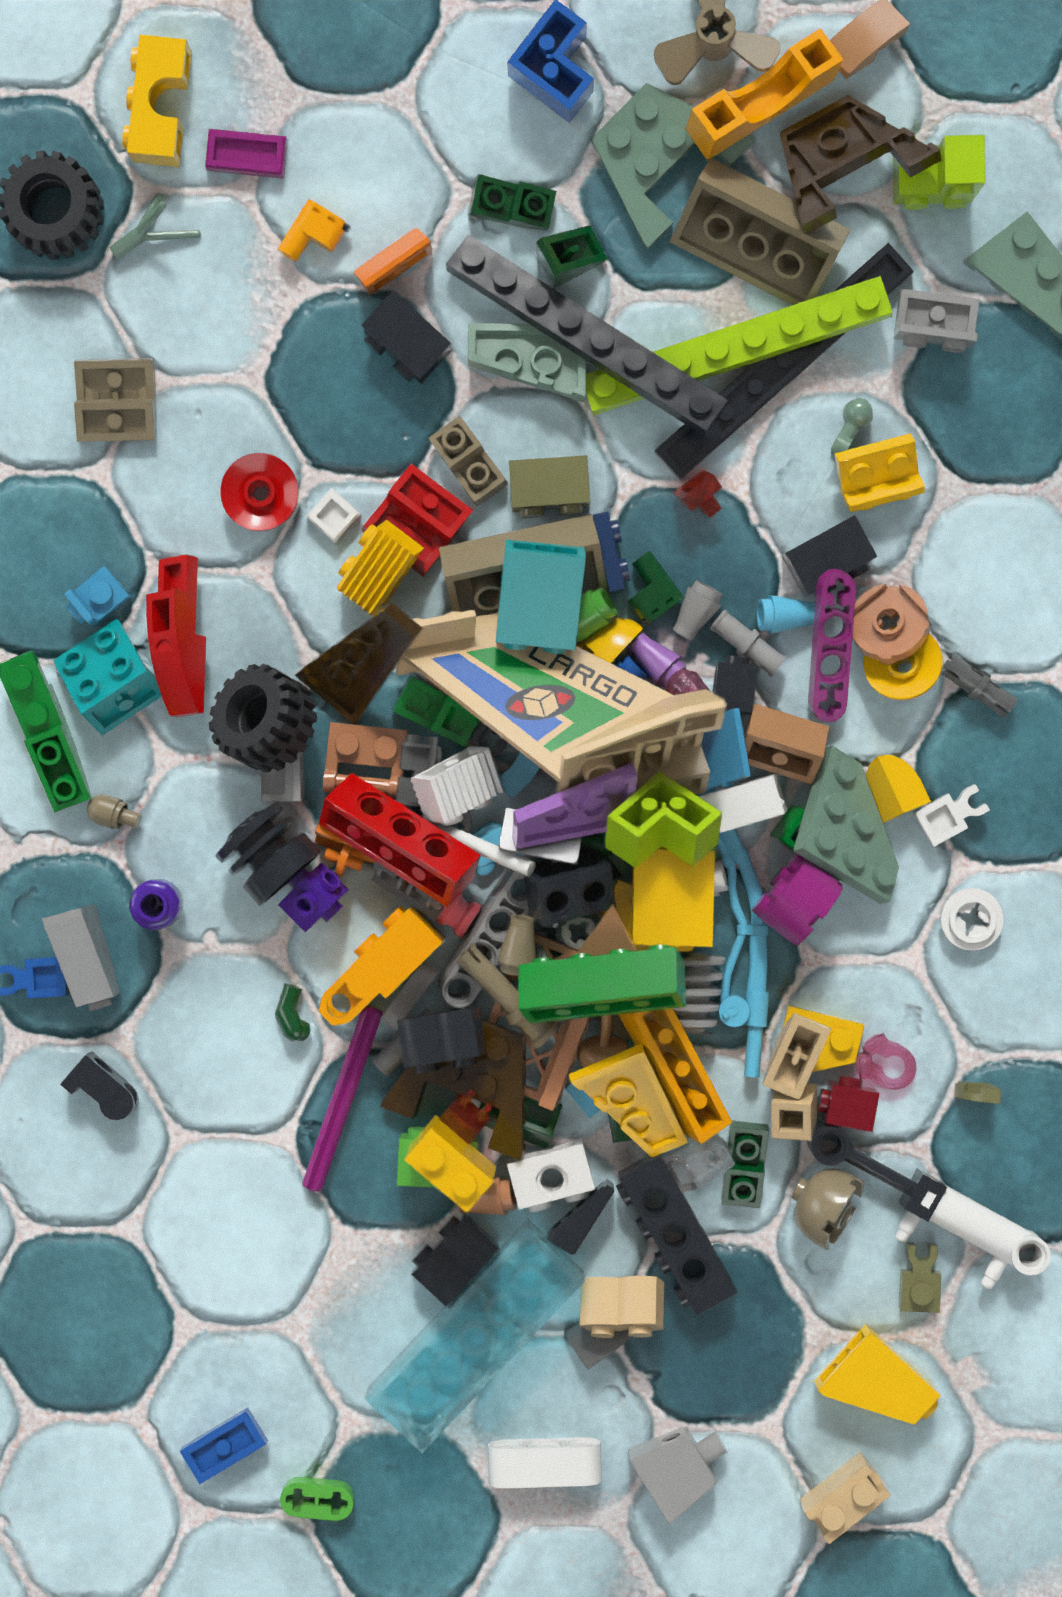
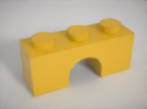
[122,34,192,167]

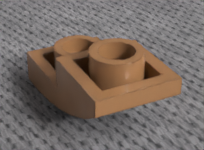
[830,0,910,79]

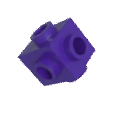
[278,862,349,933]

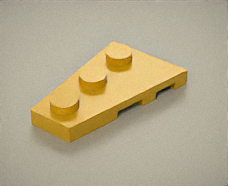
[569,1043,688,1158]

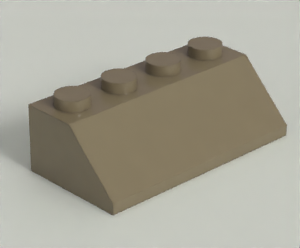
[669,158,851,305]
[439,514,609,617]

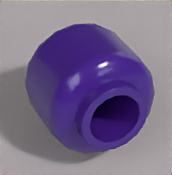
[129,879,183,930]

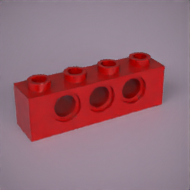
[318,773,481,908]

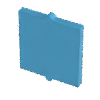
[701,708,750,790]

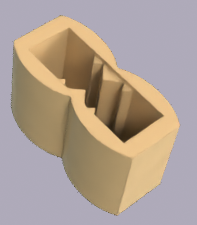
[580,1276,664,1338]

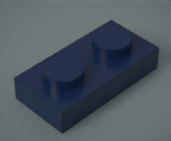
[593,511,630,595]

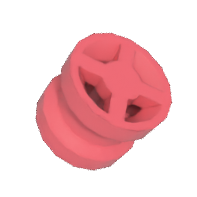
[436,893,482,938]

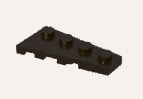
[294,602,423,725]

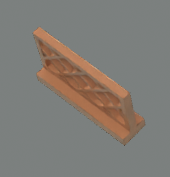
[488,932,592,1111]

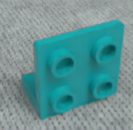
[54,619,162,736]

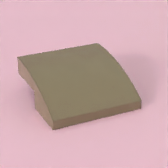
[74,358,156,442]

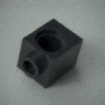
[712,655,758,714]

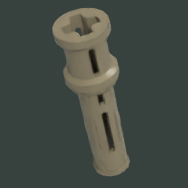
[455,944,559,1049]

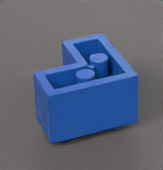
[507,0,594,123]

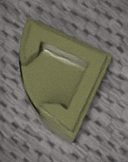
[954,1081,1001,1104]

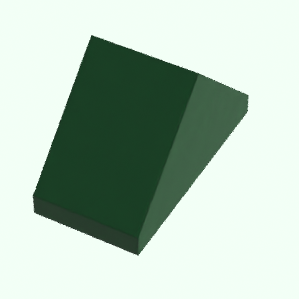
[536,225,608,289]

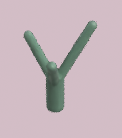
[110,193,201,260]

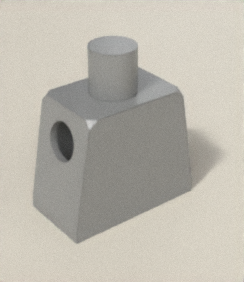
[628,1427,728,1524]

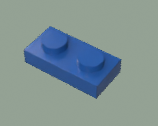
[179,1407,268,1485]

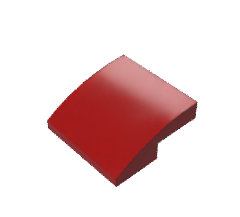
[362,464,473,577]

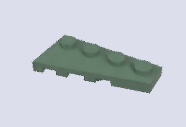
[963,211,1062,340]

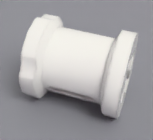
[562,917,596,950]

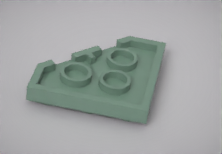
[793,745,899,904]

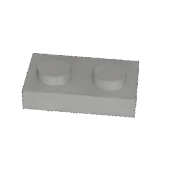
[893,289,979,353]

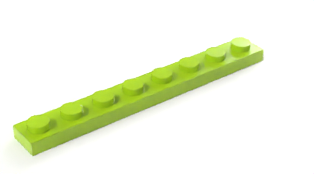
[586,276,893,416]

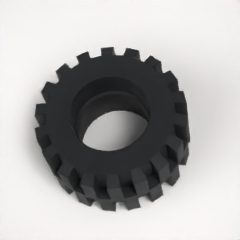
[0,150,105,260]
[209,664,317,772]

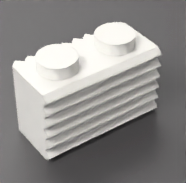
[411,746,504,826]

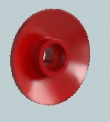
[220,453,299,531]

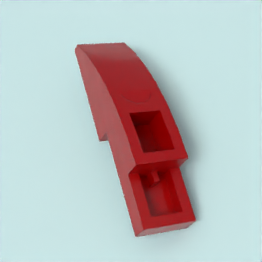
[146,554,206,717]

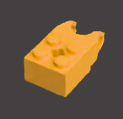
[319,905,446,1026]

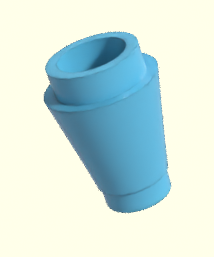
[756,595,815,634]

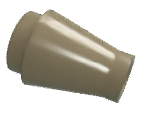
[497,915,536,976]

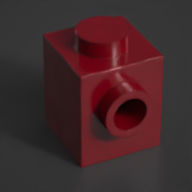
[817,1076,880,1132]

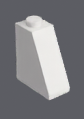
[699,773,788,833]

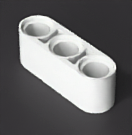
[488,1437,602,1488]

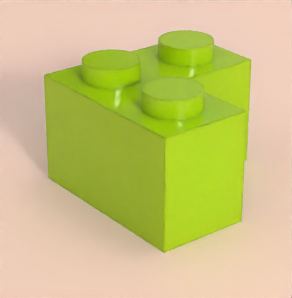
[893,135,986,210]
[605,771,722,868]

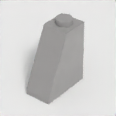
[42,904,121,1011]

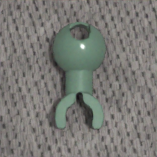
[830,398,873,455]

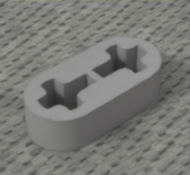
[380,960,440,1030]

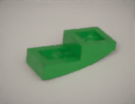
[392,676,479,747]

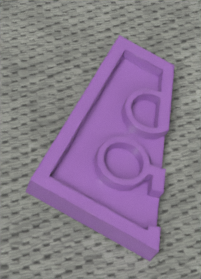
[512,763,637,849]

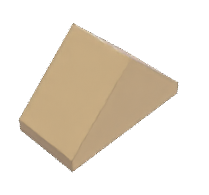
[763,1013,831,1100]

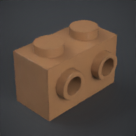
[743,703,829,784]

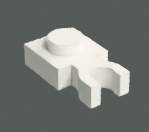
[913,784,990,847]

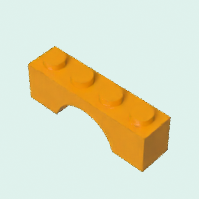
[685,28,843,161]

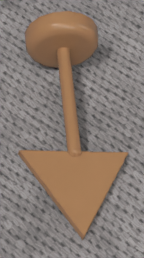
[576,905,637,1067]

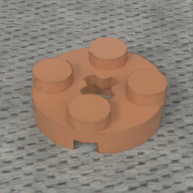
[853,584,930,665]

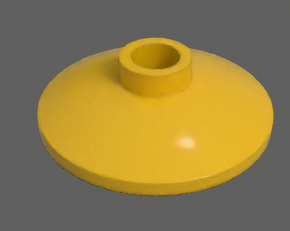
[863,626,943,700]

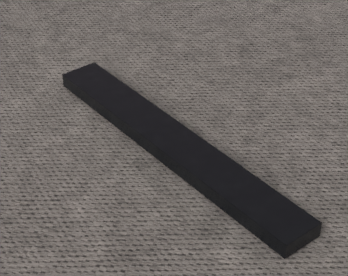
[654,243,914,481]

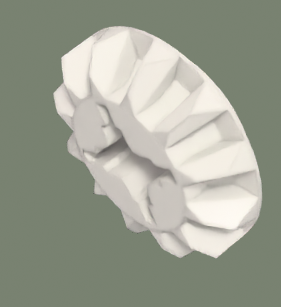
[940,888,1004,951]

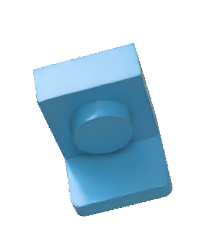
[64,566,131,626]

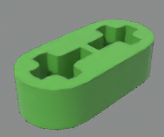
[280,1477,355,1521]

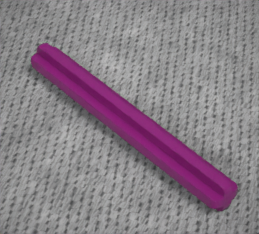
[302,1005,383,1192]

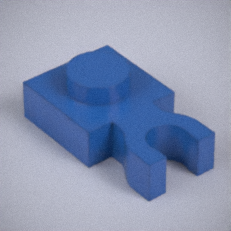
[0,957,69,999]

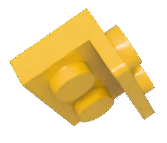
[835,433,925,512]

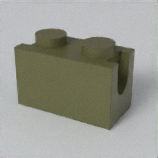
[509,455,591,518]

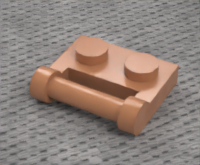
[323,722,408,800]

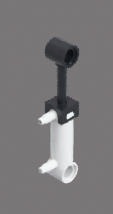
[807,1121,1051,1290]

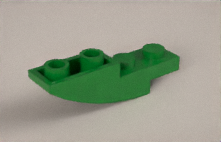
[0,650,92,813]

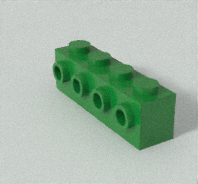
[518,944,686,1024]

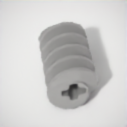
[673,951,726,1035]

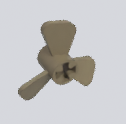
[654,0,781,85]

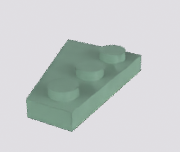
[468,323,586,403]

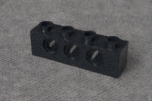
[616,1154,738,1316]

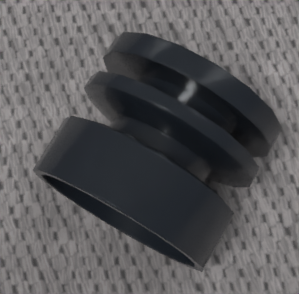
[215,802,322,906]

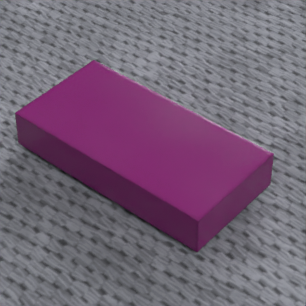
[205,129,288,179]

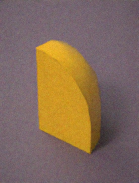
[576,617,644,663]
[866,755,931,823]

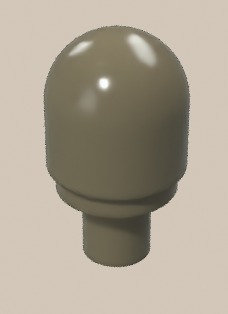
[87,794,142,829]

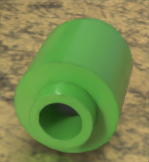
[576,588,617,642]

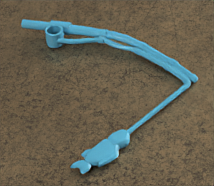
[472,789,769,1077]

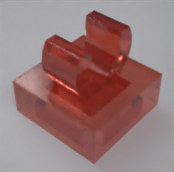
[673,469,722,518]
[439,1089,492,1144]

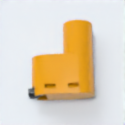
[277,199,351,262]

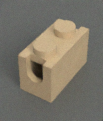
[800,1451,891,1544]

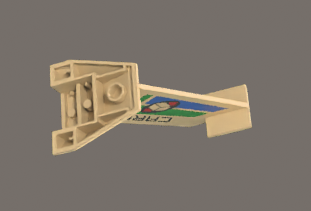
[396,610,726,795]

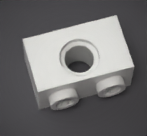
[507,1138,595,1212]

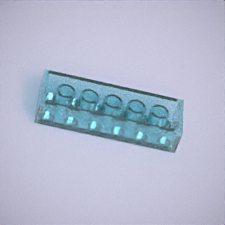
[365,1218,585,1453]

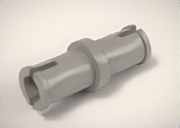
[710,610,786,677]

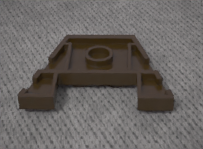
[780,95,942,235]
[380,1008,526,1160]

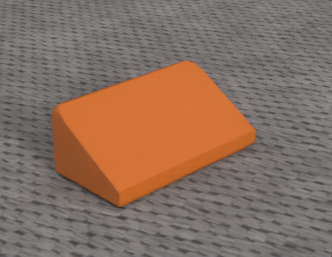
[354,228,432,295]

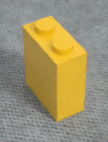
[631,846,715,947]
[404,1115,496,1213]

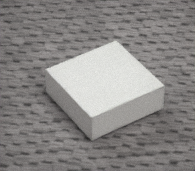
[305,488,361,544]

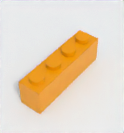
[619,1009,733,1144]

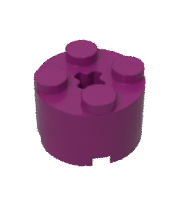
[751,854,843,946]

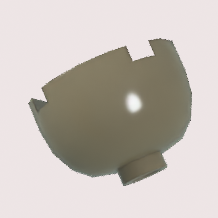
[792,1169,865,1251]

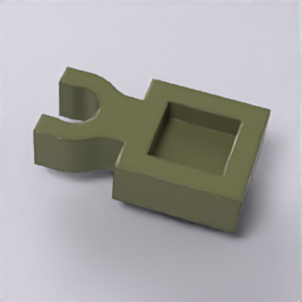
[899,1242,942,1313]

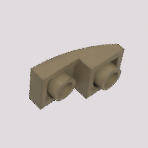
[429,416,508,507]

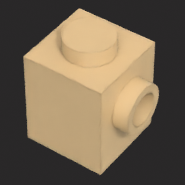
[771,1084,817,1141]

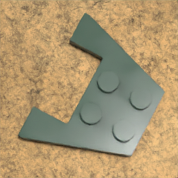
[591,83,756,251]

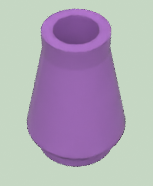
[628,633,687,689]

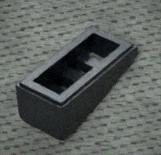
[547,1179,615,1255]

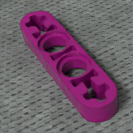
[808,569,856,723]

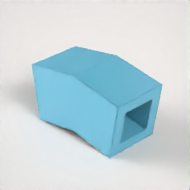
[499,752,540,798]

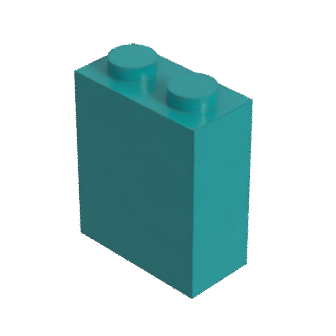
[496,539,586,654]

